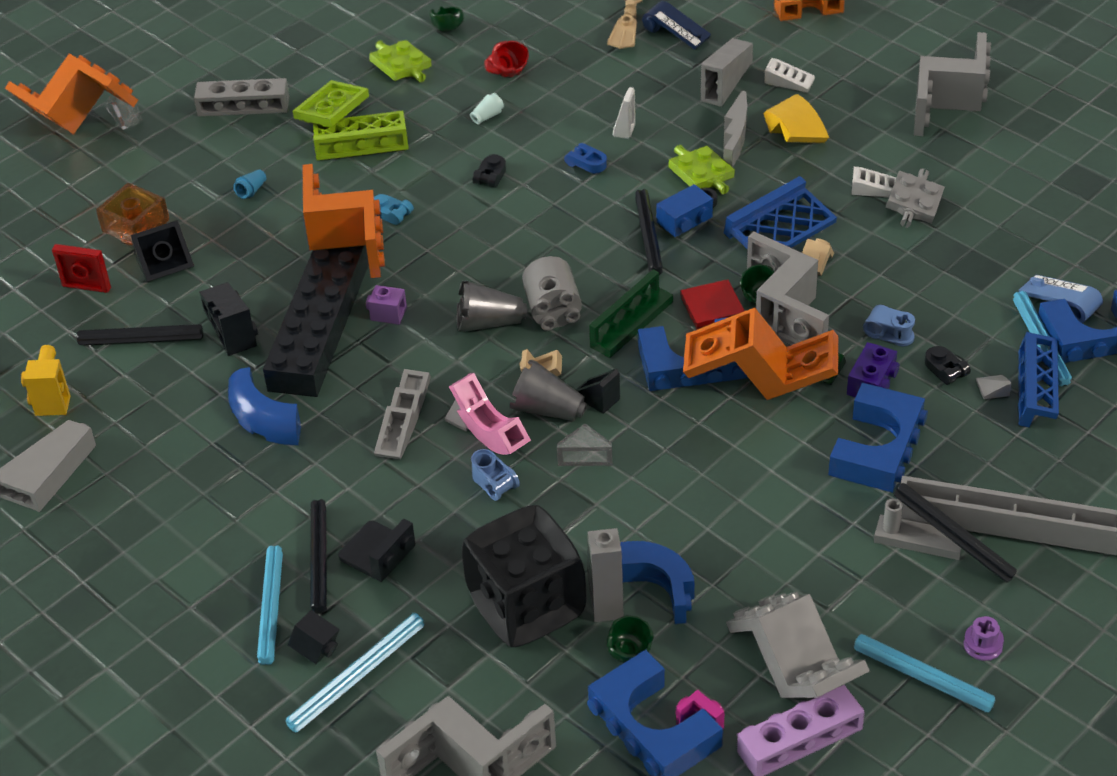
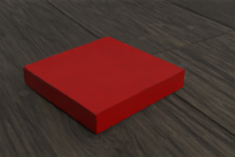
[52,244,111,293]
[680,279,744,330]

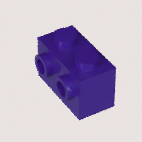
[846,342,900,397]

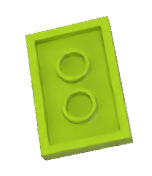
[293,80,369,127]

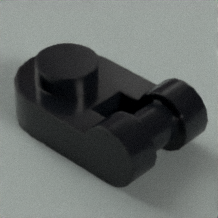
[473,154,506,187]
[925,346,971,385]

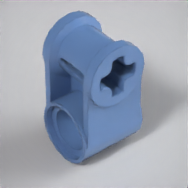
[863,305,915,346]
[471,449,520,501]

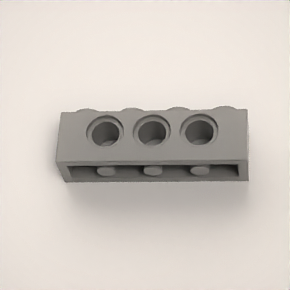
[194,78,289,117]

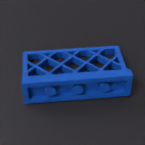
[723,176,837,250]

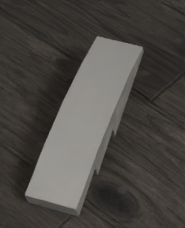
[724,91,747,168]
[374,369,431,460]

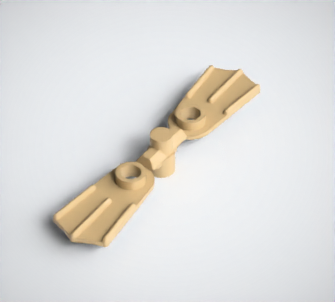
[607,0,642,49]

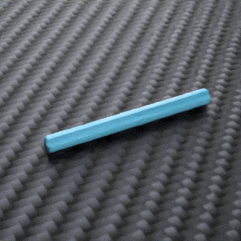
[286,613,424,733]

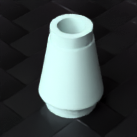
[470,93,504,124]

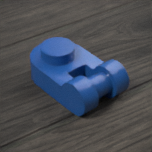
[564,143,607,174]

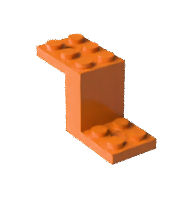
[5,53,138,135]
[303,164,385,278]
[683,307,838,400]

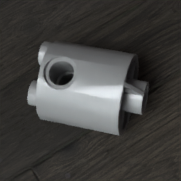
[522,256,582,331]

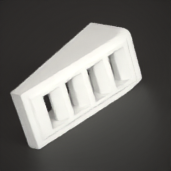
[765,58,815,92]
[613,87,635,139]
[852,167,897,197]

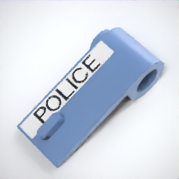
[1019,275,1103,323]

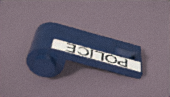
[642,1,711,50]

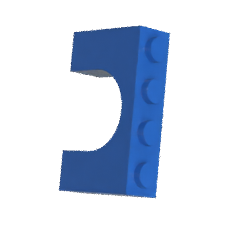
[1038,290,1117,363]
[638,318,748,391]
[828,383,928,493]
[587,650,723,776]

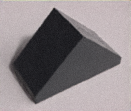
[576,368,620,414]

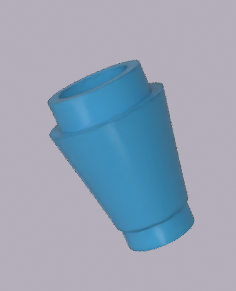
[233,169,267,199]

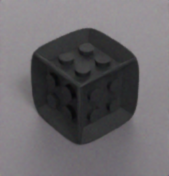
[462,505,586,648]

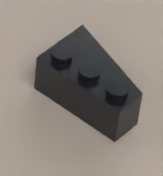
[199,282,258,356]

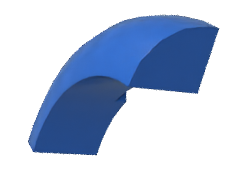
[228,367,301,445]

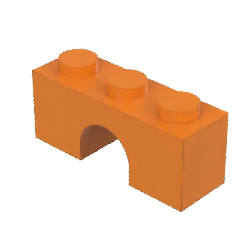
[774,0,844,21]

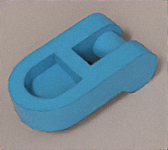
[374,194,414,225]

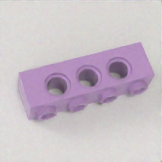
[737,685,864,776]

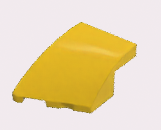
[763,94,829,143]

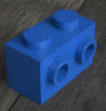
[656,184,713,237]

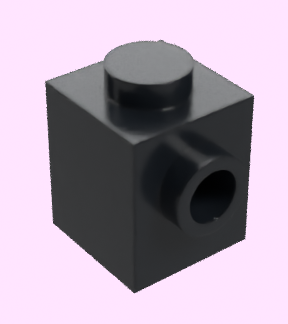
[288,610,340,664]

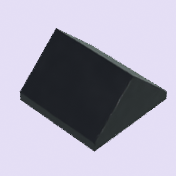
[130,220,194,282]

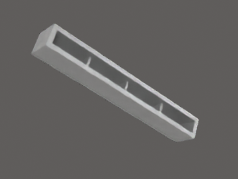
[901,476,1117,555]

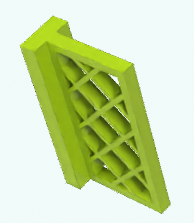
[313,111,409,160]

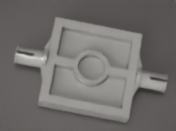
[886,169,945,228]

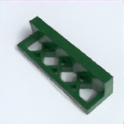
[589,269,673,358]

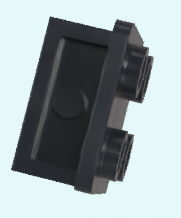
[338,518,416,582]

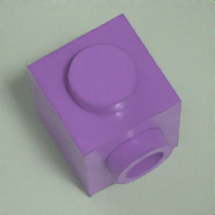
[366,285,407,325]

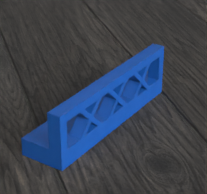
[1018,332,1059,427]

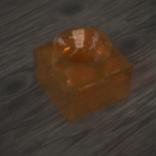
[96,183,170,246]

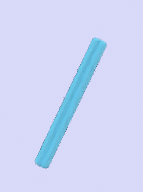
[1013,291,1072,387]
[257,545,283,665]
[854,634,995,712]

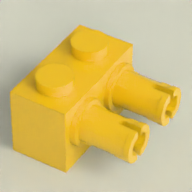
[21,345,71,416]

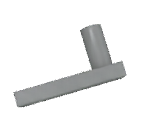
[874,498,962,560]

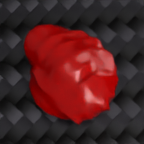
[484,41,529,78]

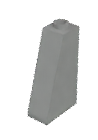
[701,38,753,107]
[0,420,96,512]
[587,528,624,622]

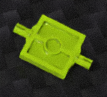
[370,40,431,82]
[668,145,735,195]

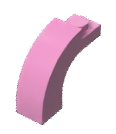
[449,373,531,455]

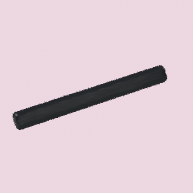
[635,189,663,275]
[76,324,203,345]
[893,483,1017,583]
[310,499,327,614]

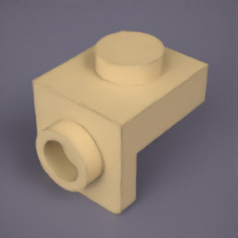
[802,238,834,276]
[520,349,562,376]

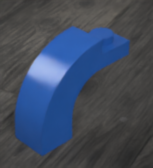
[620,541,695,624]

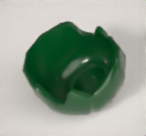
[429,6,464,32]
[740,264,774,305]
[607,615,654,663]

